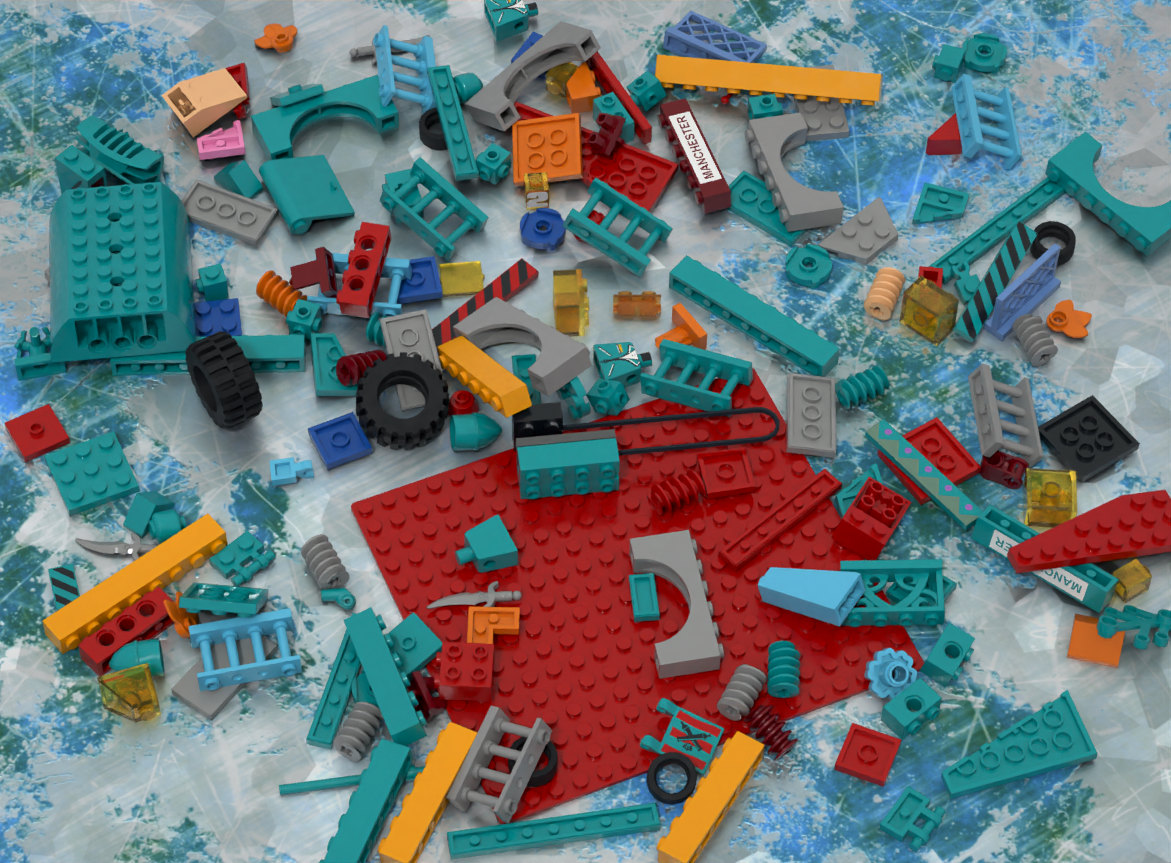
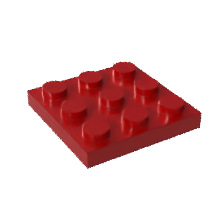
[877,417,981,505]

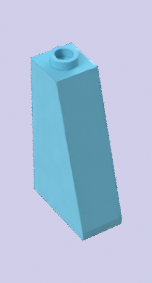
[758,567,865,626]

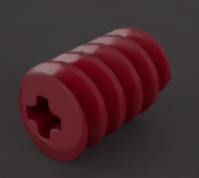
[336,350,386,386]
[743,705,798,762]

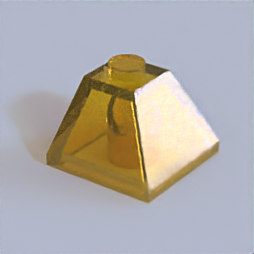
[97,663,161,722]

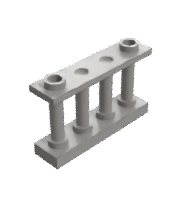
[968,363,1044,470]
[446,706,553,823]

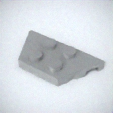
[818,197,898,265]

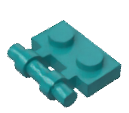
[209,530,275,586]
[879,786,946,852]

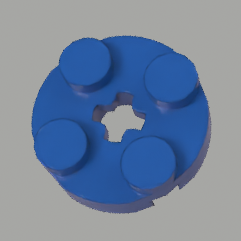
[520,208,566,251]

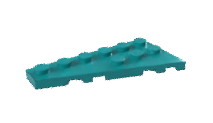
[941,690,1098,799]

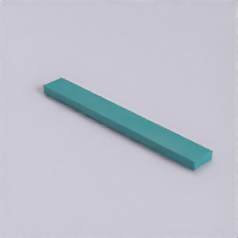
[929,177,1066,285]
[447,802,661,860]

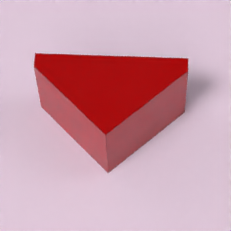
[926,113,962,155]

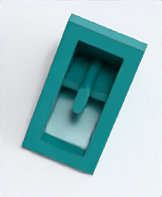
[214,160,263,199]
[123,491,175,539]

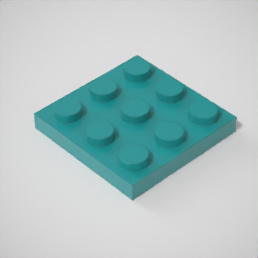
[44,431,140,516]
[179,582,269,617]

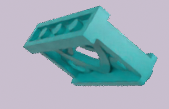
[840,559,945,627]

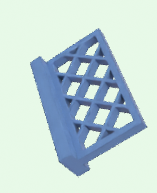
[663,11,767,63]
[983,244,1061,341]

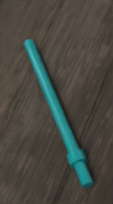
[279,765,425,795]

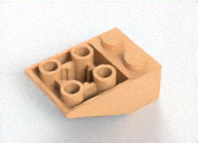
[161,68,248,138]

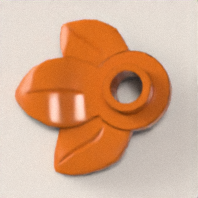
[254,23,298,53]
[1046,300,1092,338]
[163,591,199,639]

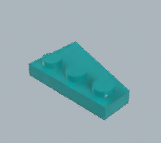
[310,333,358,396]

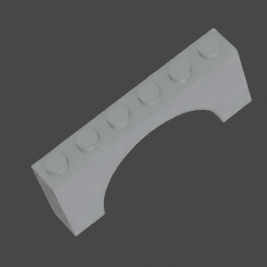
[465,21,601,132]
[745,112,844,232]
[453,297,592,396]
[629,530,724,679]

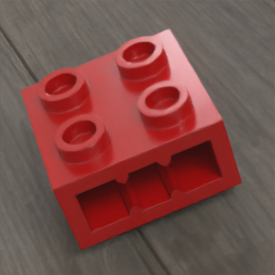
[434,642,494,701]

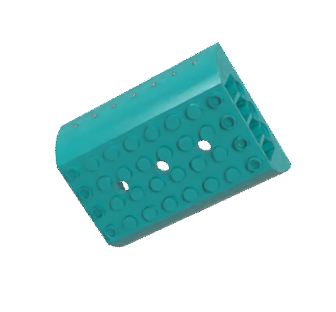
[49,182,196,363]

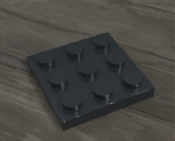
[1038,395,1140,482]

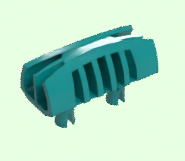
[75,115,164,185]

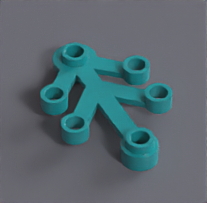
[1096,605,1171,650]

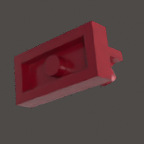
[289,247,338,298]

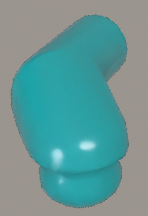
[321,588,356,610]

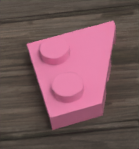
[197,120,245,160]

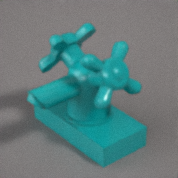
[14,327,67,381]

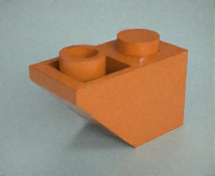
[566,62,601,114]

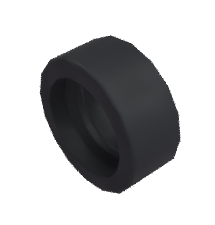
[419,108,447,150]
[1030,221,1076,266]
[508,737,558,787]
[646,752,697,805]

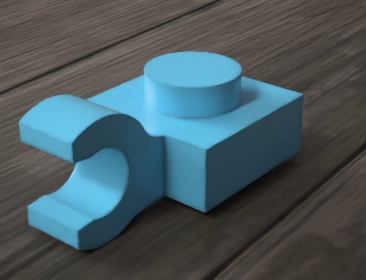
[269,457,314,486]

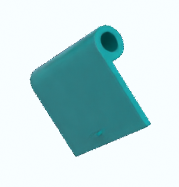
[259,155,355,234]

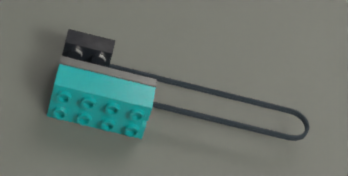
[512,402,779,499]

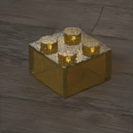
[553,269,589,337]
[899,276,959,346]
[1023,468,1077,527]

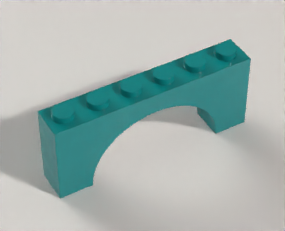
[251,75,399,161]
[1045,132,1171,257]

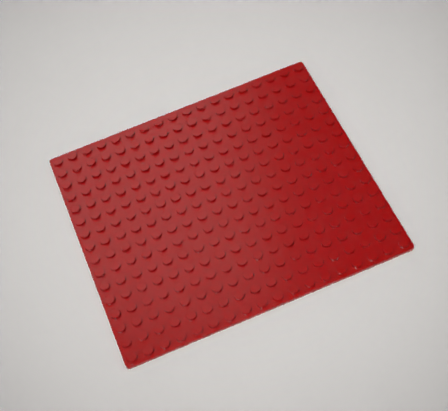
[351,368,924,825]

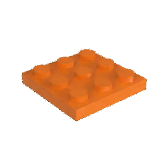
[512,113,583,187]

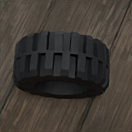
[185,331,263,429]
[356,352,449,450]

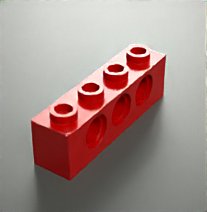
[336,222,392,318]
[78,587,175,678]

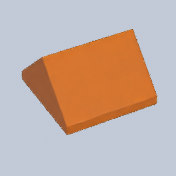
[1067,613,1125,668]

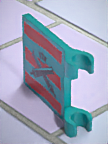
[640,698,724,775]

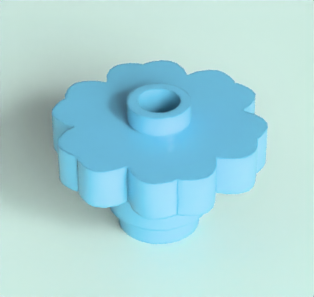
[864,648,917,700]

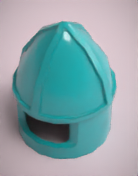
[449,412,502,451]
[109,638,165,681]

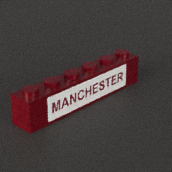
[657,98,731,214]

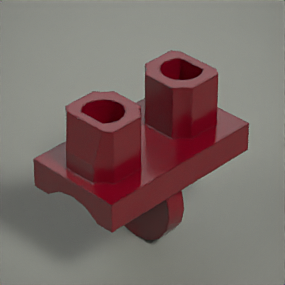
[587,113,626,156]
[407,671,446,723]

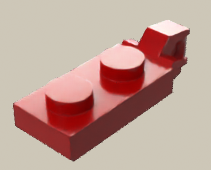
[225,63,250,119]

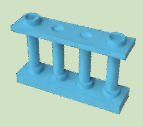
[373,25,436,114]
[951,74,1022,170]
[307,253,412,318]
[188,608,302,691]

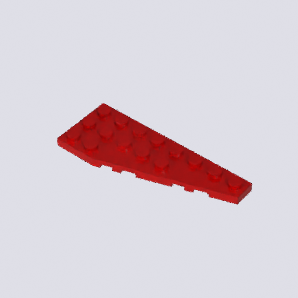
[511,102,679,213]
[1007,490,1171,573]

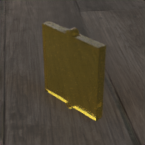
[439,261,485,297]

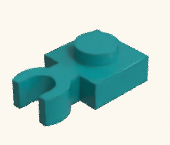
[950,261,980,305]

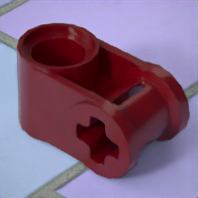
[979,450,1029,489]

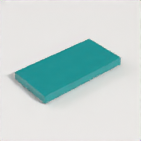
[726,170,808,247]

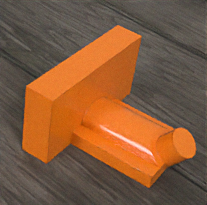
[655,303,707,350]

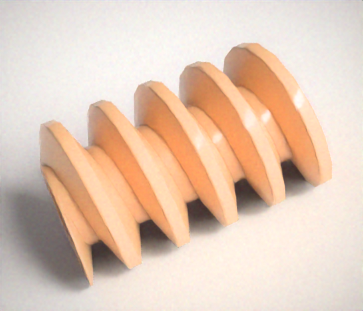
[864,267,905,321]

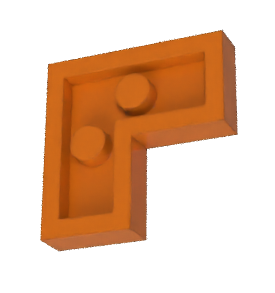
[467,607,520,644]

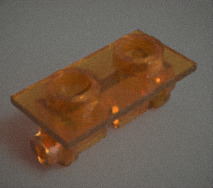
[613,291,661,316]

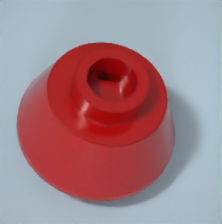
[447,390,479,416]

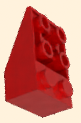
[831,477,911,560]

